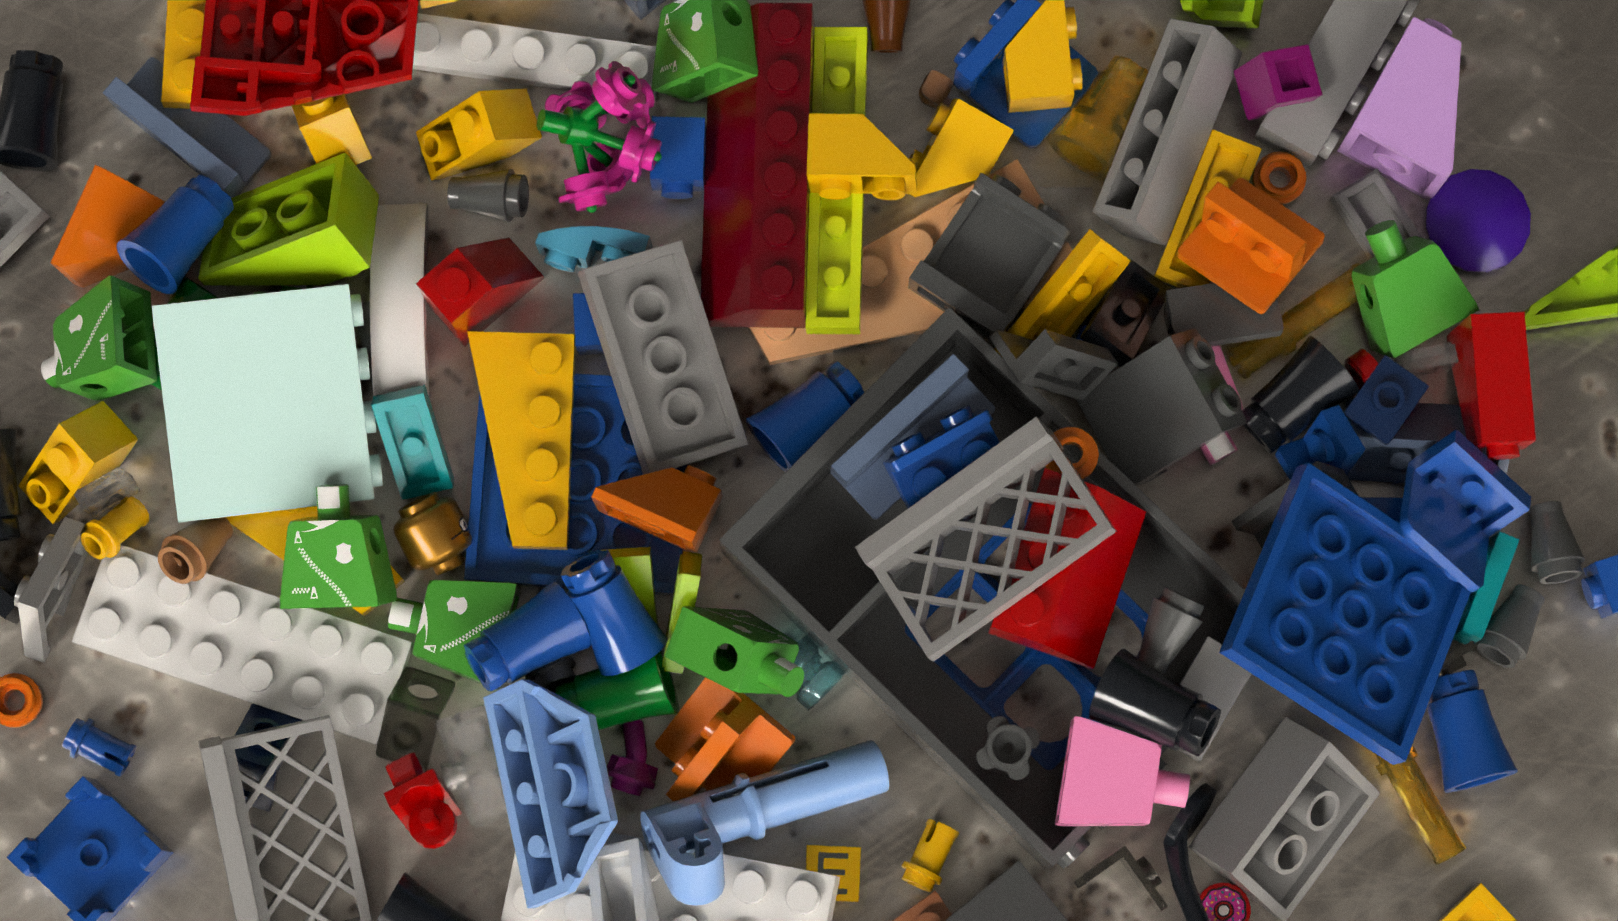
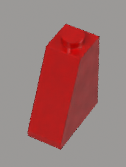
[416,237,544,347]
[1447,312,1536,460]

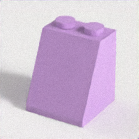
[1337,17,1461,201]

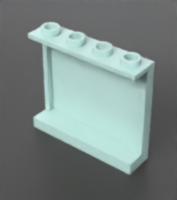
[152,284,383,523]

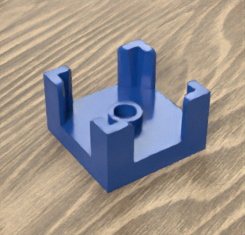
[6,776,174,921]

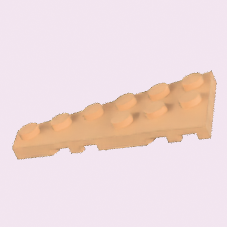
[748,159,1072,365]

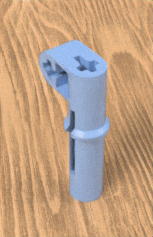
[640,740,889,906]

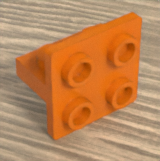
[1177,178,1325,314]
[655,677,795,801]

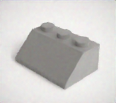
[1189,716,1380,921]

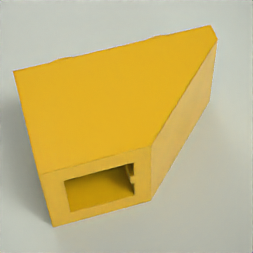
[1002,0,1083,113]
[416,88,542,181]
[291,94,372,165]
[908,98,1014,197]
[807,113,917,200]
[18,401,138,524]

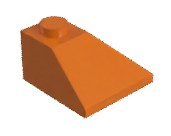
[50,165,165,288]
[591,465,723,553]

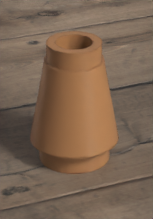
[158,517,233,584]

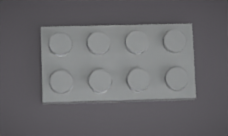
[577,240,748,475]

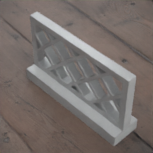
[855,417,1117,662]
[198,715,372,921]

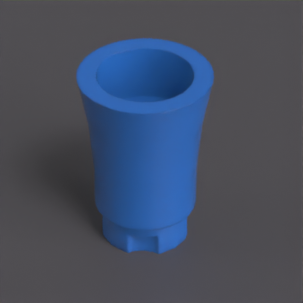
[116,174,234,294]
[746,361,865,472]
[561,549,668,676]
[464,581,591,691]
[1427,670,1518,793]

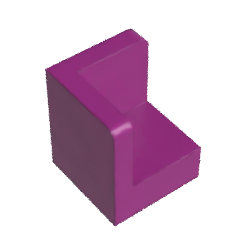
[1234,44,1323,120]

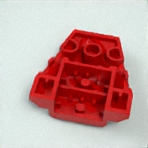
[190,0,419,116]

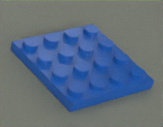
[464,373,690,596]
[1219,462,1471,765]

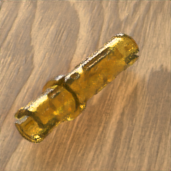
[1226,263,1360,379]
[1373,746,1466,865]

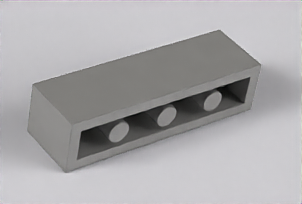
[1254,0,1420,169]
[1092,18,1242,245]

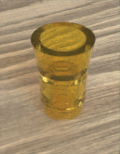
[1048,55,1149,178]

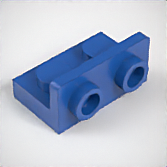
[883,405,1000,509]

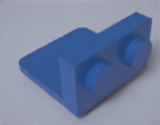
[954,0,1098,148]
[1399,429,1531,592]

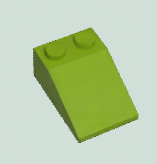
[198,153,379,285]

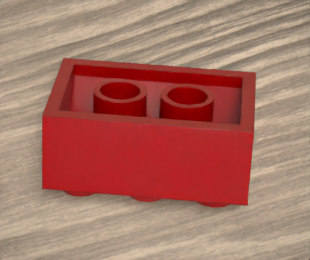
[988,468,1146,669]

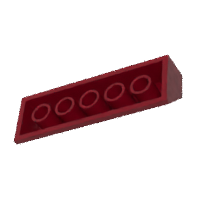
[700,3,815,328]

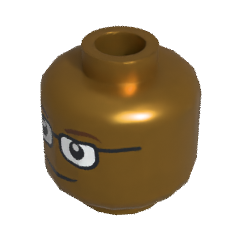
[393,492,472,576]

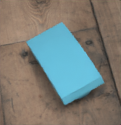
[535,226,653,272]

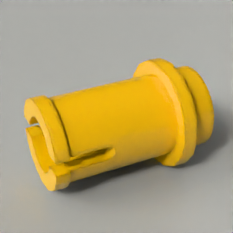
[81,496,150,560]
[901,819,959,893]

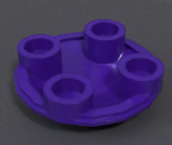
[1426,169,1531,272]

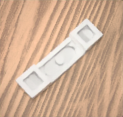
[370,203,429,396]

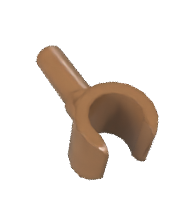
[919,70,954,109]

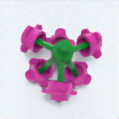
[537,61,662,213]

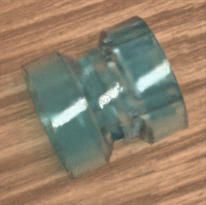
[794,635,846,711]

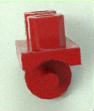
[383,752,462,849]

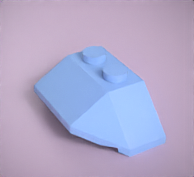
[483,679,618,909]

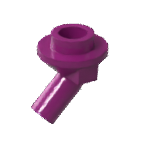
[606,720,658,796]

